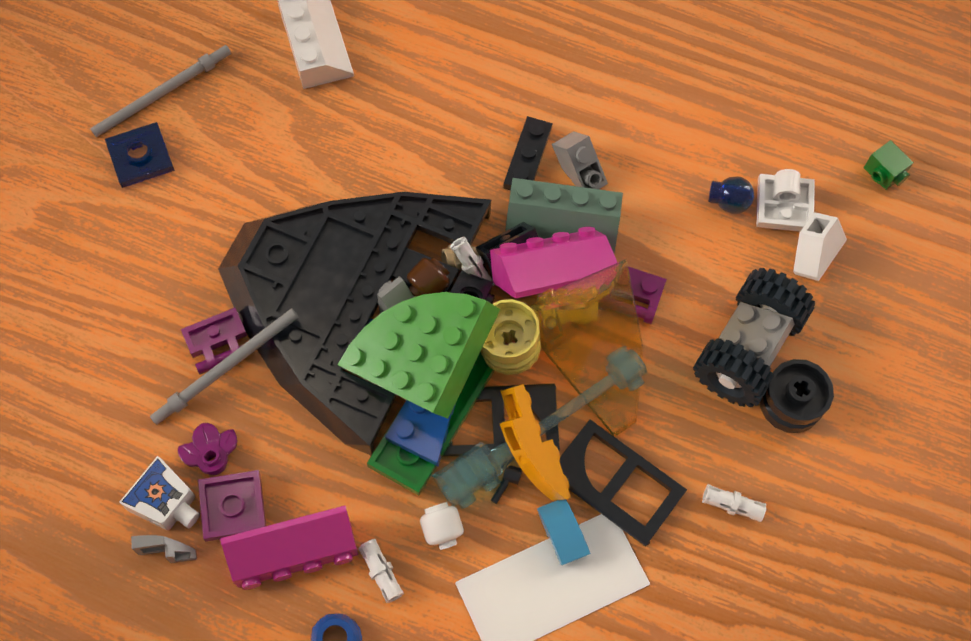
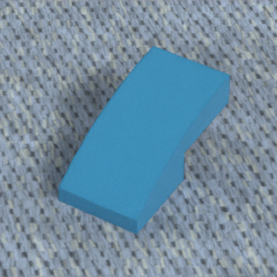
[536,500,591,565]

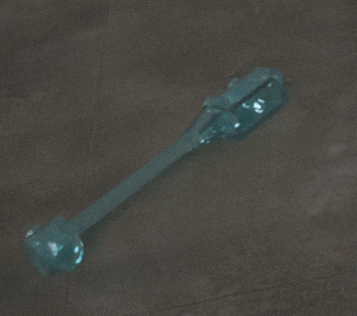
[431,346,647,509]

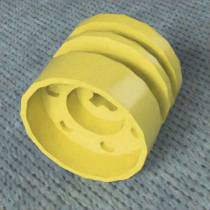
[481,299,541,375]

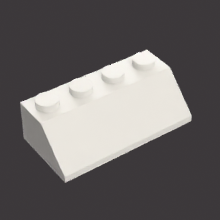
[277,0,354,89]

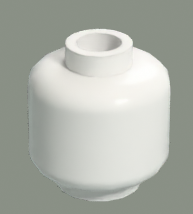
[420,502,464,550]

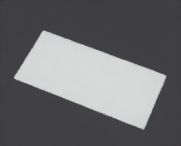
[455,514,650,641]

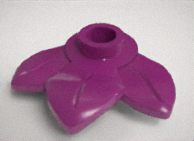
[178,423,238,475]

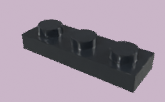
[503,116,553,191]

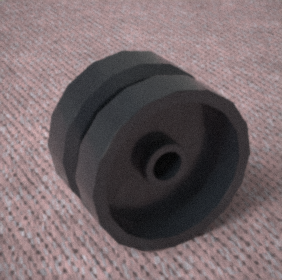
[760,359,834,433]

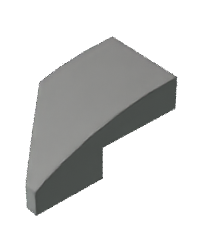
[131,535,197,563]

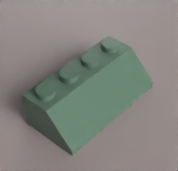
[505,178,623,253]

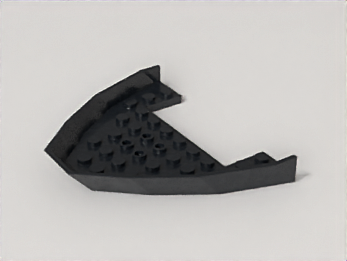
[218,192,491,456]

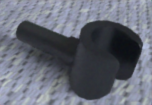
[490,465,522,504]

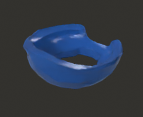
[311,614,362,641]

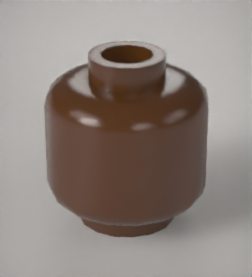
[407,257,450,297]

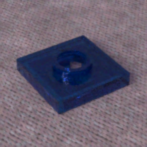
[105,122,175,188]

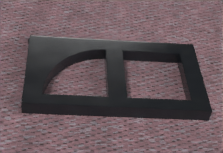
[443,383,560,457]
[559,420,687,547]

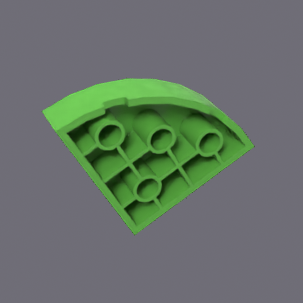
[338,292,500,419]

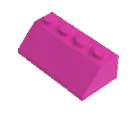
[490,227,621,299]
[220,505,358,590]

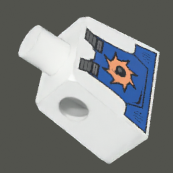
[119,456,200,530]

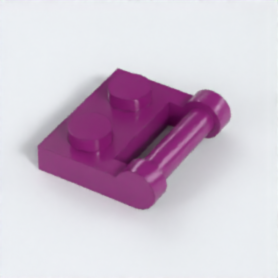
[598,263,667,324]

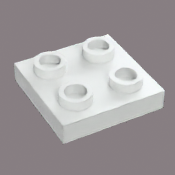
[756,169,815,232]

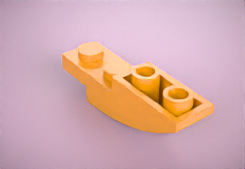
[499,384,571,501]

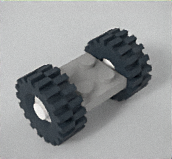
[693,268,815,407]

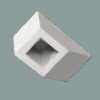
[793,212,847,281]

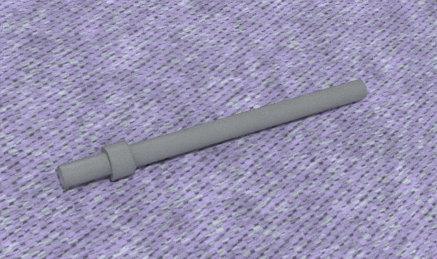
[90,45,231,138]
[150,308,299,425]

